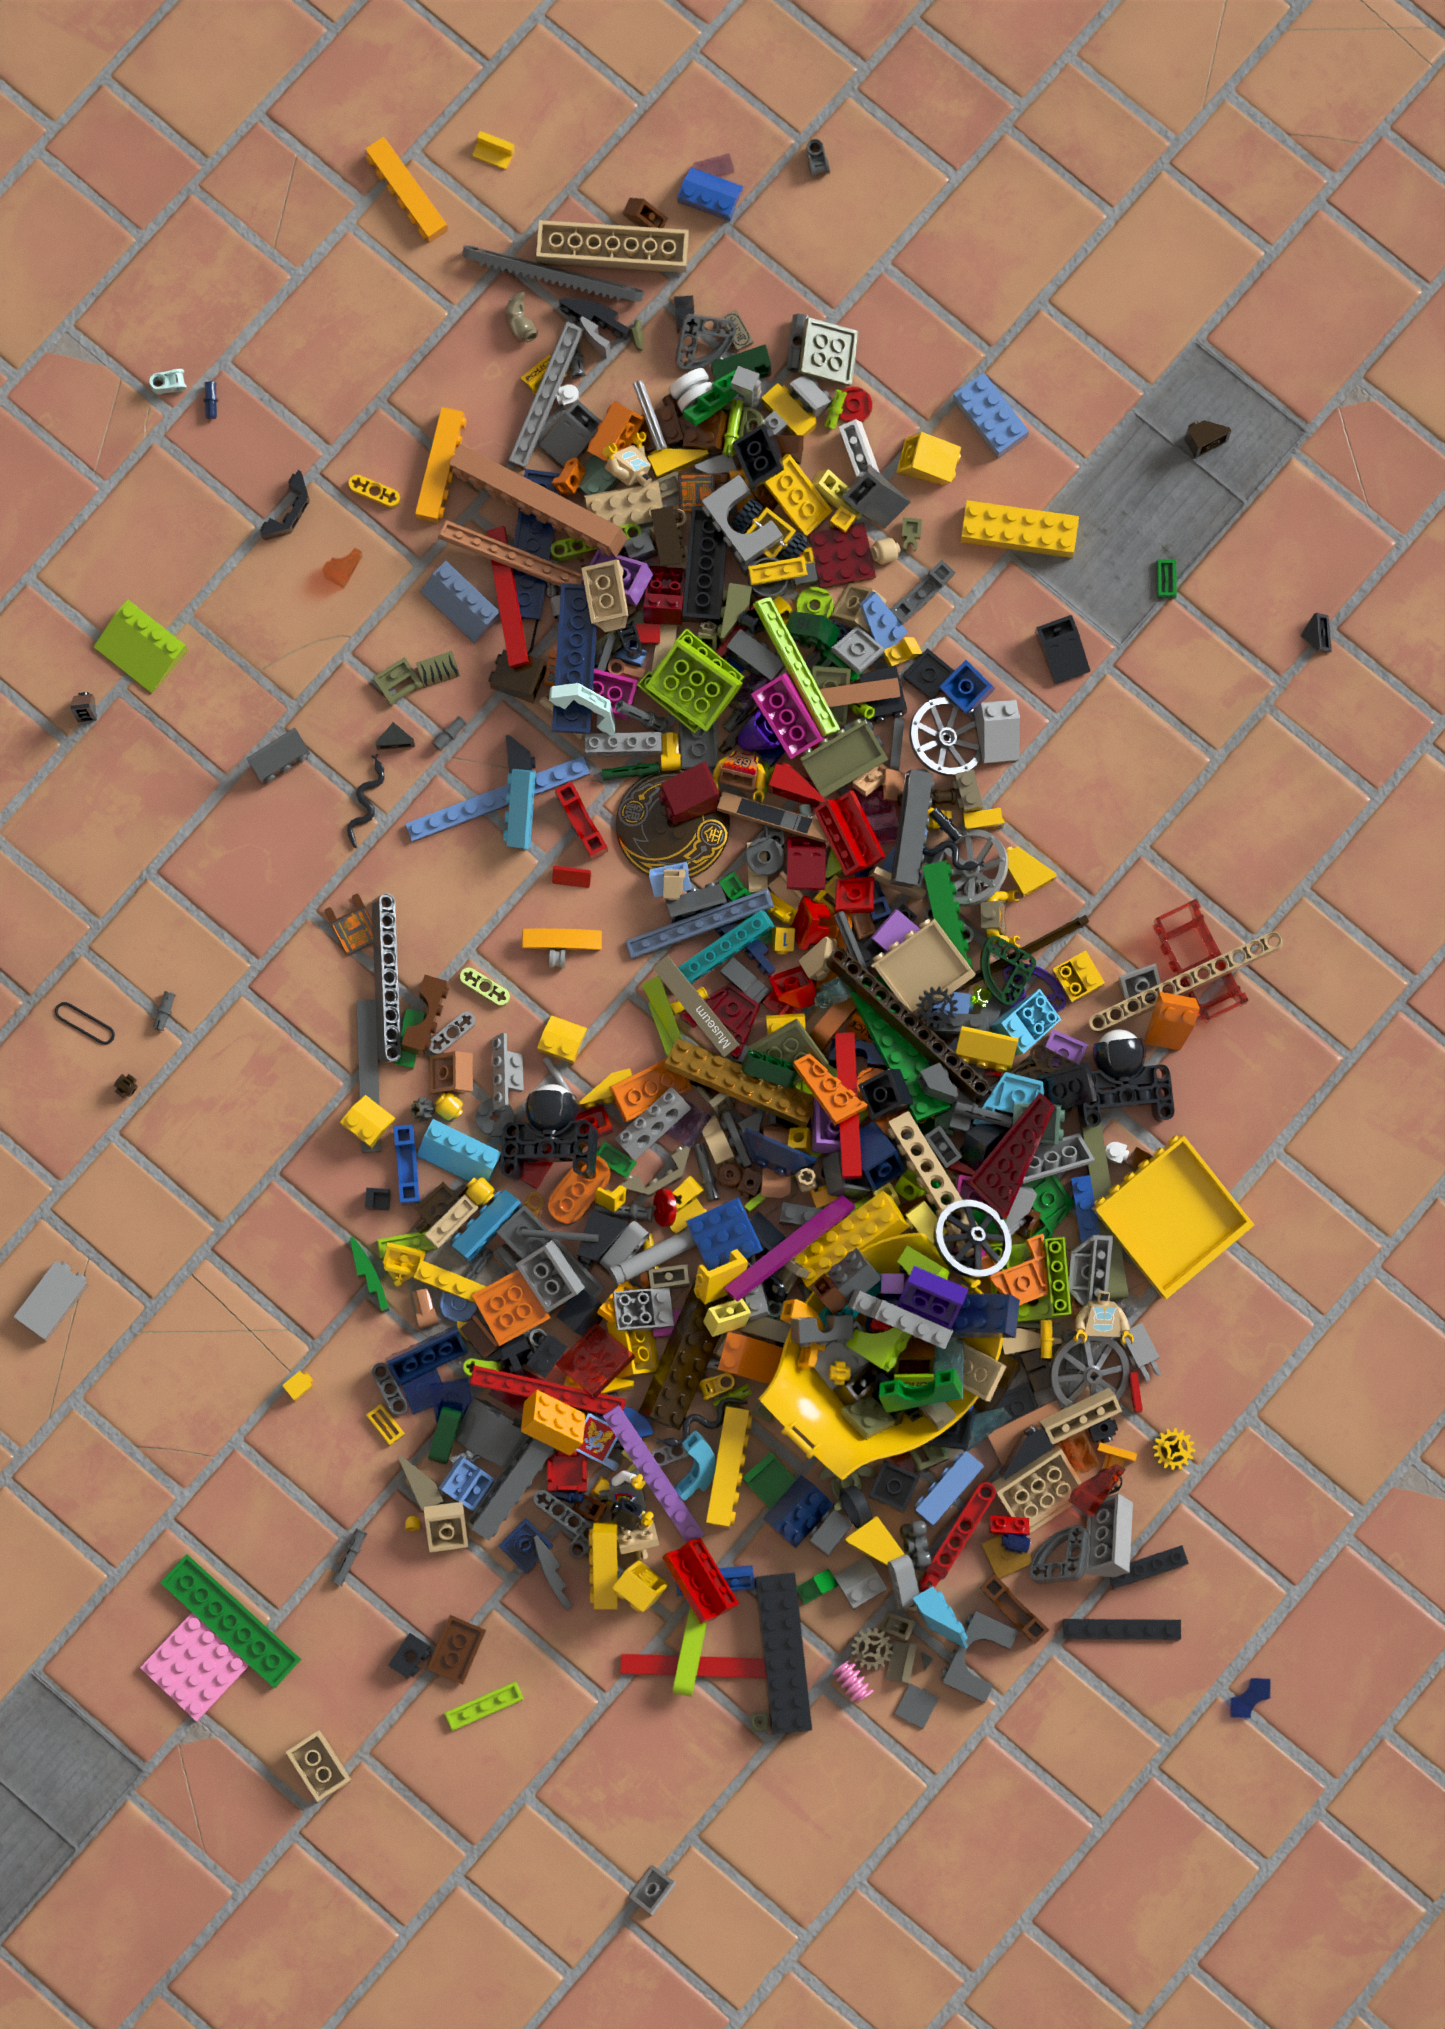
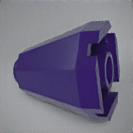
[738,709,780,751]

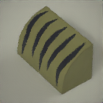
[416,651,460,688]

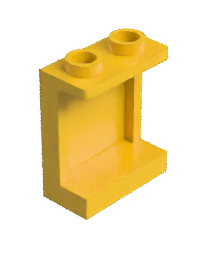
[694,1249,748,1304]

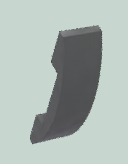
[890,560,955,624]

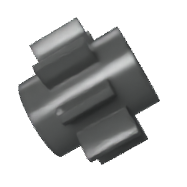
[411,1097,435,1122]

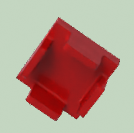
[790,896,831,950]
[547,1451,587,1492]

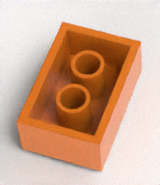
[587,401,645,462]

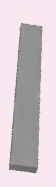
[508,322,584,469]

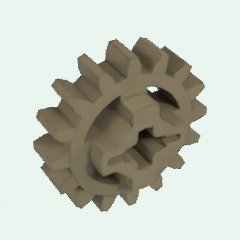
[851,1628,893,1671]

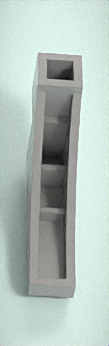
[847,1289,953,1349]

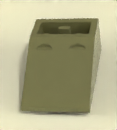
[717,583,752,645]

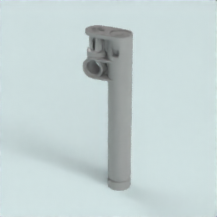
[609,1228,697,1285]

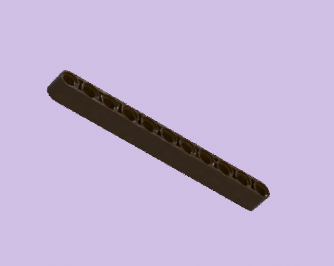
[826,947,989,1102]

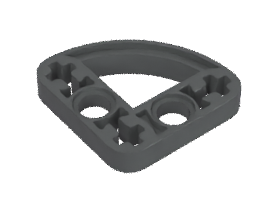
[675,314,736,369]
[1029,1525,1089,1584]

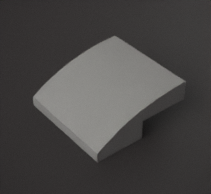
[580,316,611,359]

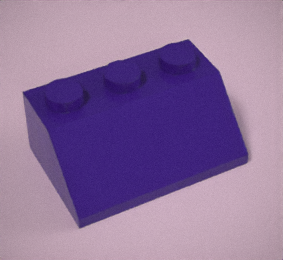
[897,1266,968,1330]

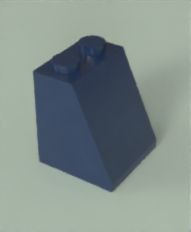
[859,1121,906,1192]

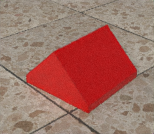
[576,1104,613,1138]

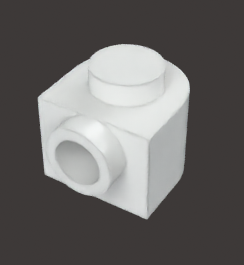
[556,385,579,410]
[1105,1142,1129,1165]

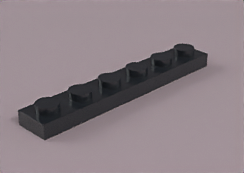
[1063,1619,1181,1640]

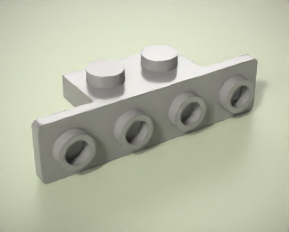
[492,1033,524,1110]

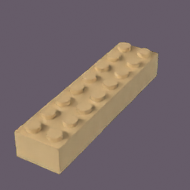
[536,220,689,273]

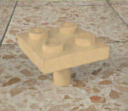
[617,1521,659,1560]

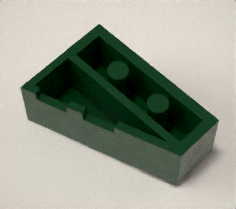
[711,344,771,381]

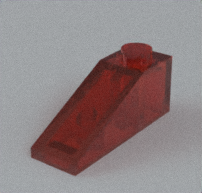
[1068,1464,1126,1517]

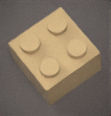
[424,1502,468,1552]

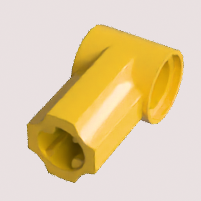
[661,733,681,771]

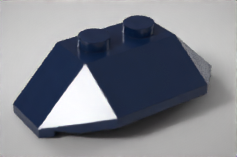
[742,1127,817,1177]

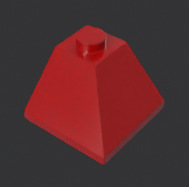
[768,966,819,1009]

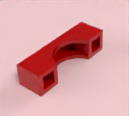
[555,781,608,860]

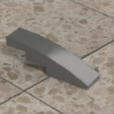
[532,1533,573,1610]

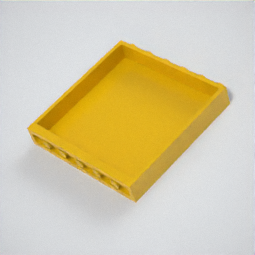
[1091,1135,1254,1299]

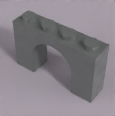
[941,1611,1019,1703]

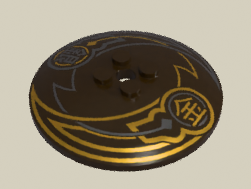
[616,769,730,879]

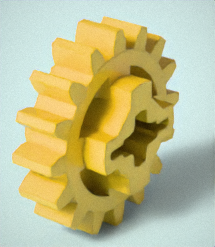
[1152,1428,1195,1471]

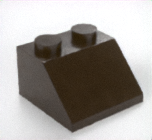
[1184,420,1231,458]

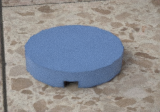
[440,1291,478,1323]

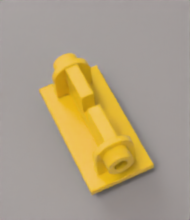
[767,891,798,925]

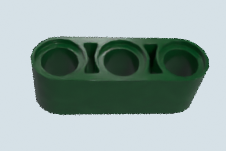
[741,1050,798,1088]
[428,1406,462,1465]

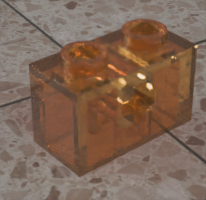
[1060,1430,1100,1473]

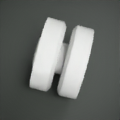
[669,368,712,413]

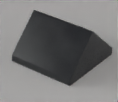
[556,1289,604,1340]

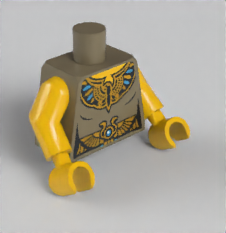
[981,890,1020,949]

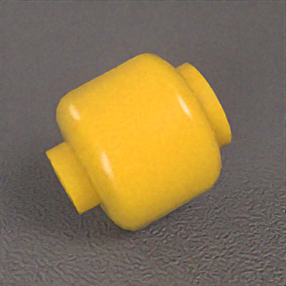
[434,1092,463,1121]
[466,1177,495,1206]

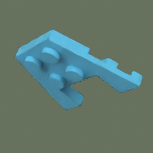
[973,1072,1044,1125]

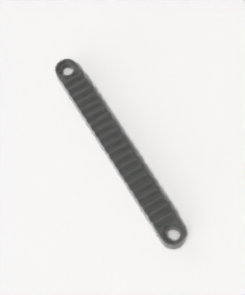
[462,245,644,302]

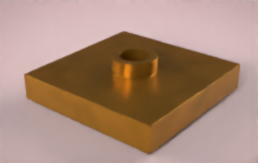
[981,1534,1032,1579]

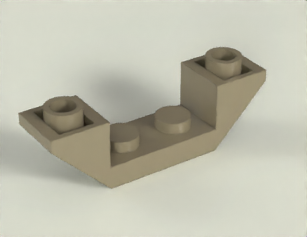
[621,1146,690,1197]

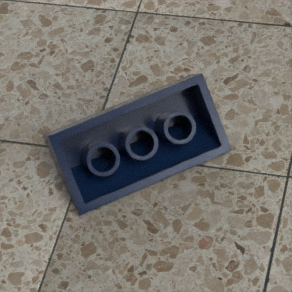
[385,1325,469,1385]

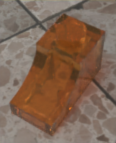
[322,548,362,588]

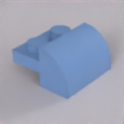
[439,1456,495,1511]

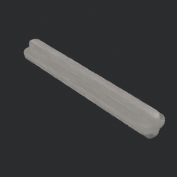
[633,380,667,451]

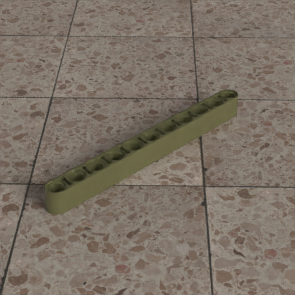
[1077,1102,1129,1301]

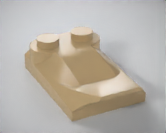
[581,559,628,632]

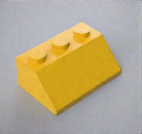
[955,1026,1019,1073]
[606,1321,659,1379]

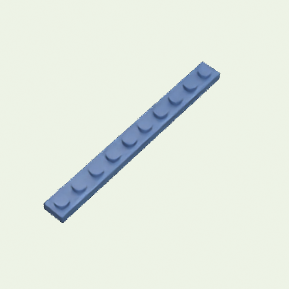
[405,756,590,842]

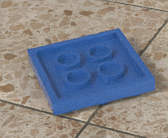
[686,1197,763,1271]

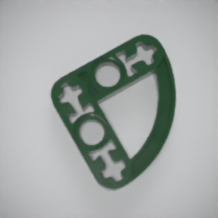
[980,936,1036,1005]

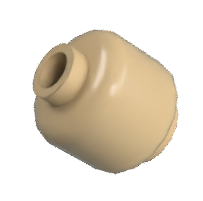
[871,538,900,564]

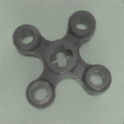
[900,1521,931,1569]

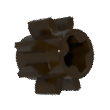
[114,1074,138,1098]

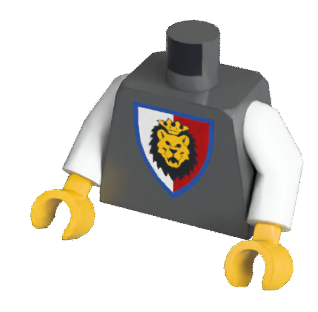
[599,1470,653,1527]

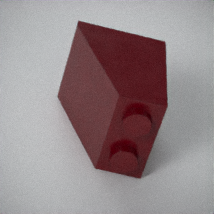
[658,761,720,824]

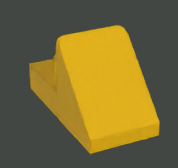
[882,637,923,667]

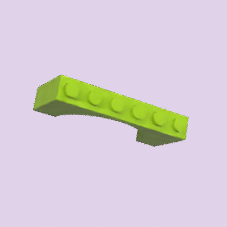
[845,1245,950,1372]

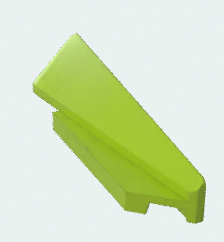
[641,976,682,1058]

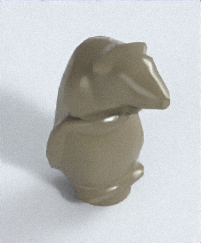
[505,292,539,342]

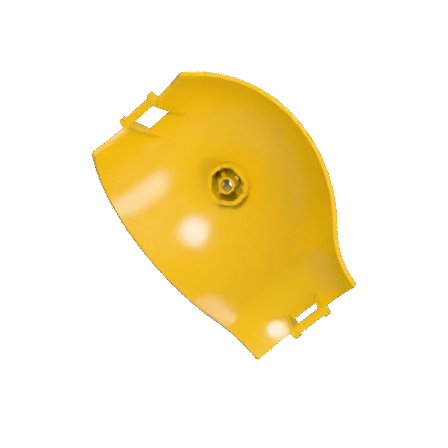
[759,1233,1003,1480]

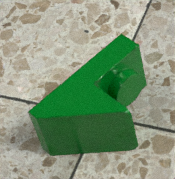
[797,1569,839,1605]

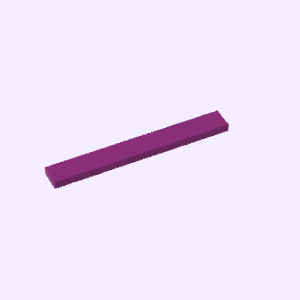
[724,1195,855,1302]

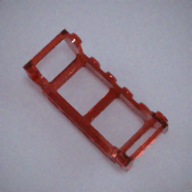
[1153,899,1249,1024]

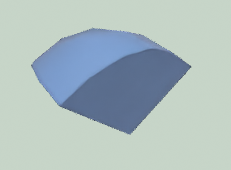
[613,647,647,668]

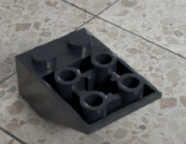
[1035,615,1091,685]

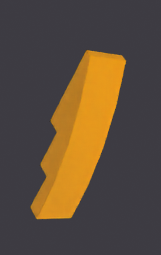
[522,928,602,951]

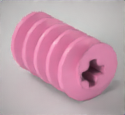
[832,1660,873,1703]

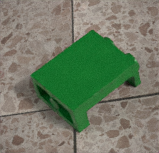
[742,1452,796,1510]

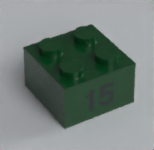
[786,611,840,651]

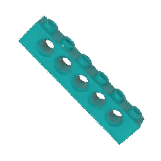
[678,910,775,984]

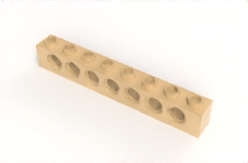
[886,1111,988,1258]

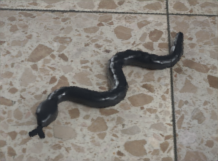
[347,754,385,848]
[922,840,984,871]
[656,1397,748,1447]

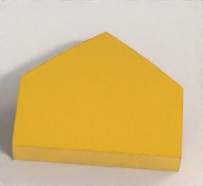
[383,1242,425,1287]

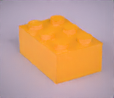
[521,1390,586,1456]

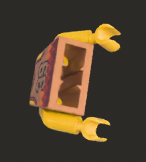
[712,750,766,803]

